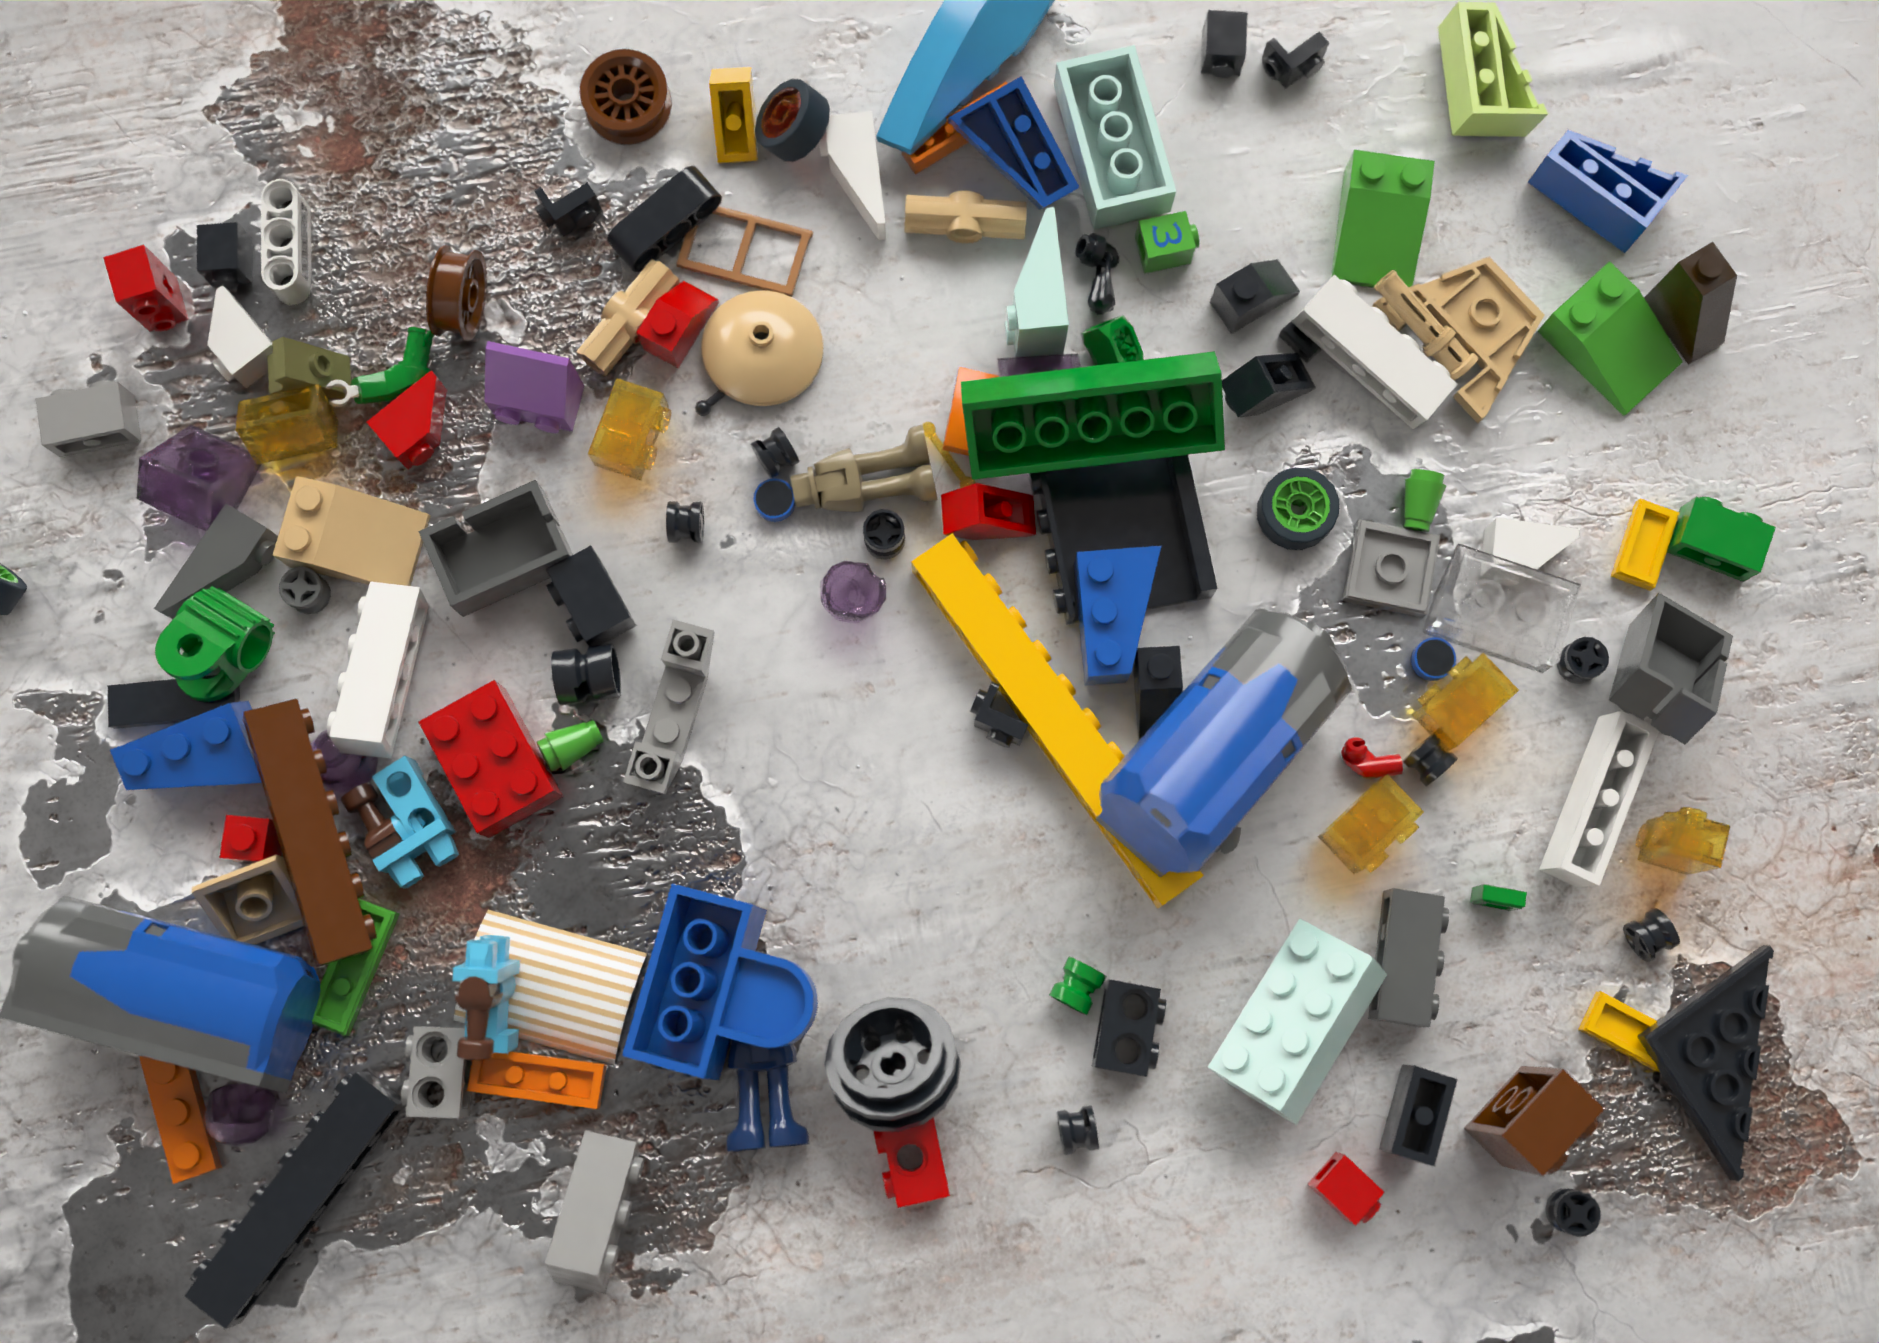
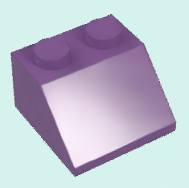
[484,341,585,433]

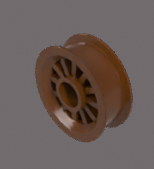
[579,49,672,145]
[426,245,487,341]

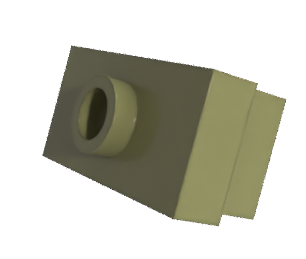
[267,337,351,403]

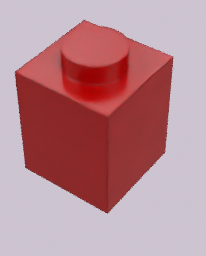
[219,815,282,864]
[1307,1152,1385,1226]

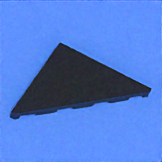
[1637,945,1774,1181]

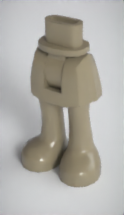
[790,425,938,512]

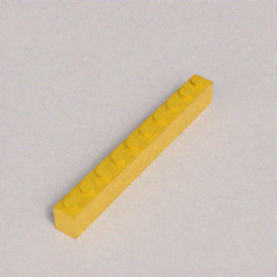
[911,533,1204,909]

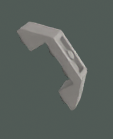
[623,619,715,794]

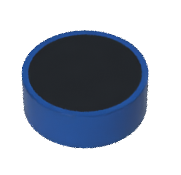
[753,478,796,522]
[1411,637,1456,681]

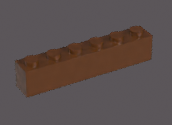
[242,698,377,967]

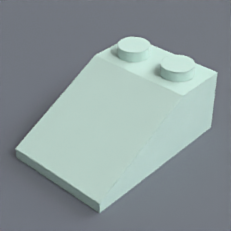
[1005,207,1069,359]

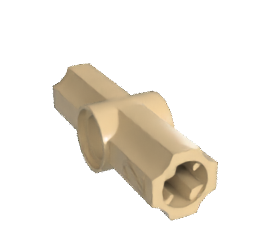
[904,191,1027,243]
[576,259,680,376]

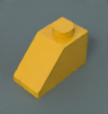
[709,67,758,163]

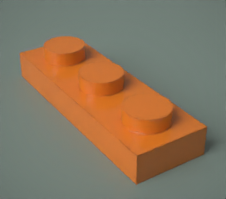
[467,1051,607,1109]
[139,1056,222,1184]

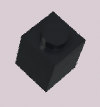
[1201,10,1248,78]
[197,222,252,290]

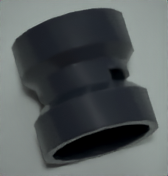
[863,509,905,560]

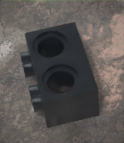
[1091,979,1166,1077]

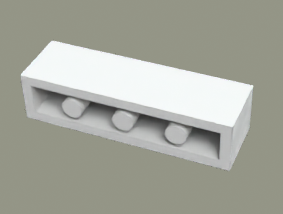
[1292,275,1458,429]
[327,582,429,759]
[1539,710,1659,888]

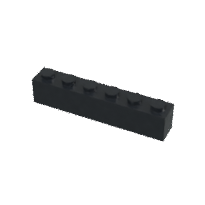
[184,1071,406,1329]

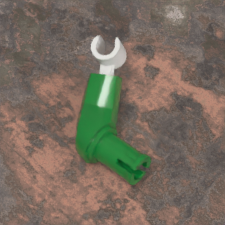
[326,327,435,407]

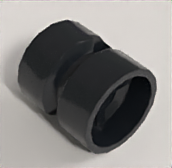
[551,643,621,706]

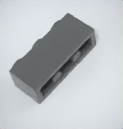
[1368,888,1449,1027]

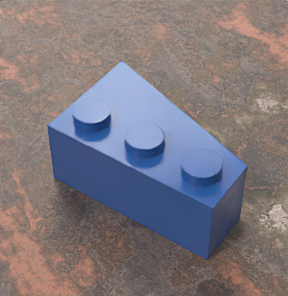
[947,76,1080,210]
[1528,130,1688,253]
[1073,546,1161,686]
[110,700,261,790]

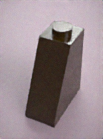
[1644,241,1737,365]

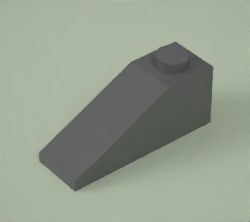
[154,504,278,619]

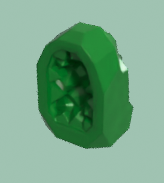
[1080,315,1144,365]

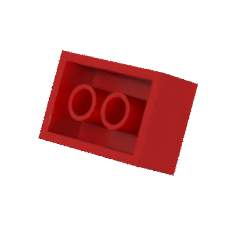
[418,680,564,838]

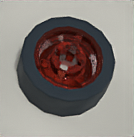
[755,79,830,162]

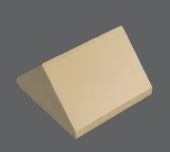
[192,855,304,945]

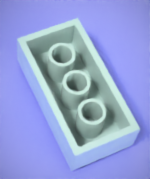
[1054,45,1176,230]
[1208,918,1387,1125]

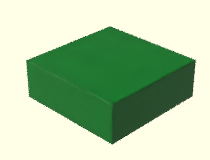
[1470,884,1527,911]

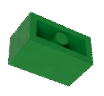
[1667,497,1776,582]

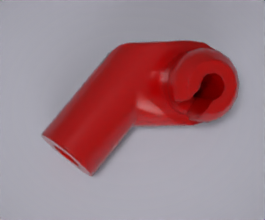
[1341,737,1403,779]

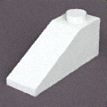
[819,111,886,241]

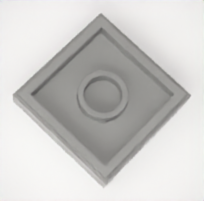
[1342,519,1440,618]

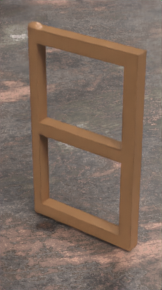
[676,206,813,297]

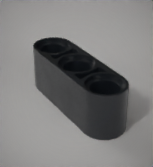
[607,166,722,272]

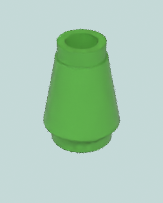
[1404,469,1447,532]
[537,719,604,772]

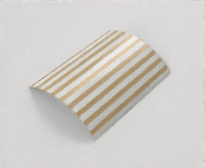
[454,910,647,1065]

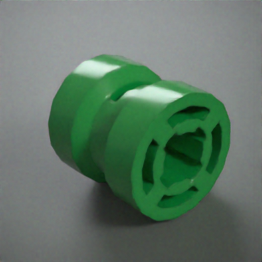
[1049,956,1107,1015]

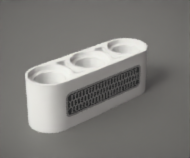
[261,179,311,305]

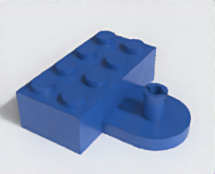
[622,884,818,1080]

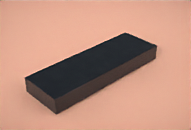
[107,675,240,729]

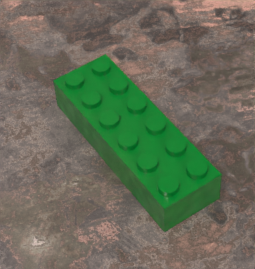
[961,351,1225,480]

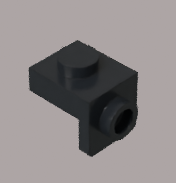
[1261,31,1329,89]
[534,183,603,237]
[970,682,1028,748]

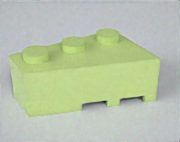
[1438,2,1548,137]

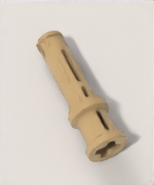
[1373,270,1478,381]

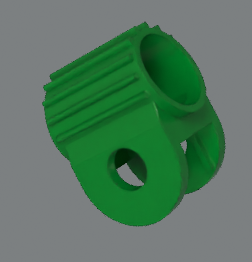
[155,586,275,702]

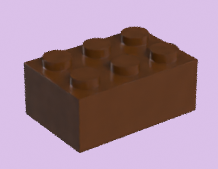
[1464,1066,1605,1176]

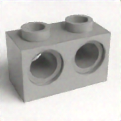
[401,1026,472,1119]

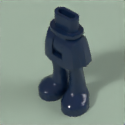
[726,1039,810,1152]

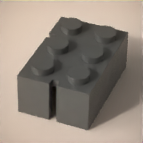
[418,480,573,617]
[1609,593,1733,745]

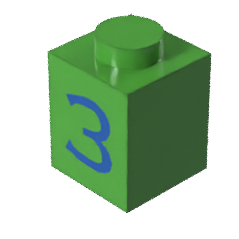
[1135,211,1200,274]

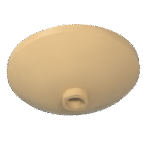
[701,291,823,406]

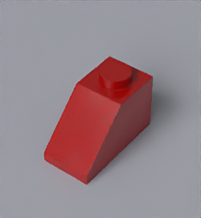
[636,281,719,369]
[366,370,447,470]
[941,483,1036,540]

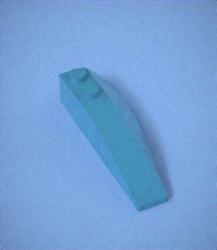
[876,0,1055,155]

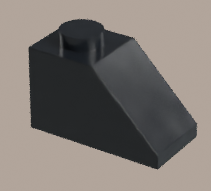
[1210,259,1300,334]
[1222,353,1316,418]
[1133,646,1183,740]

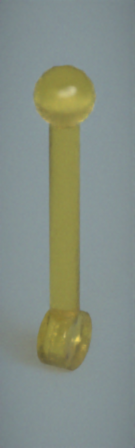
[922,421,976,488]

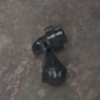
[1075,233,1119,315]

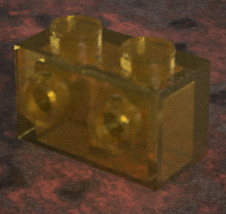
[588,378,672,481]
[235,384,339,465]
[1412,652,1519,752]
[1318,774,1424,874]
[1636,807,1731,875]

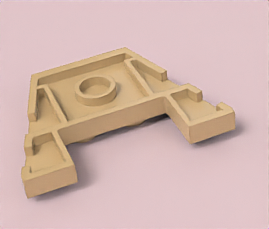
[1372,257,1545,423]

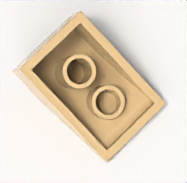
[273,476,430,586]

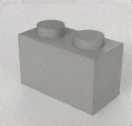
[35,380,141,457]

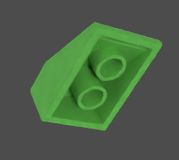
[1331,149,1435,288]
[1538,261,1683,416]

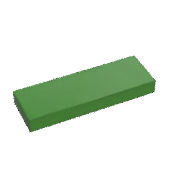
[312,899,400,1036]

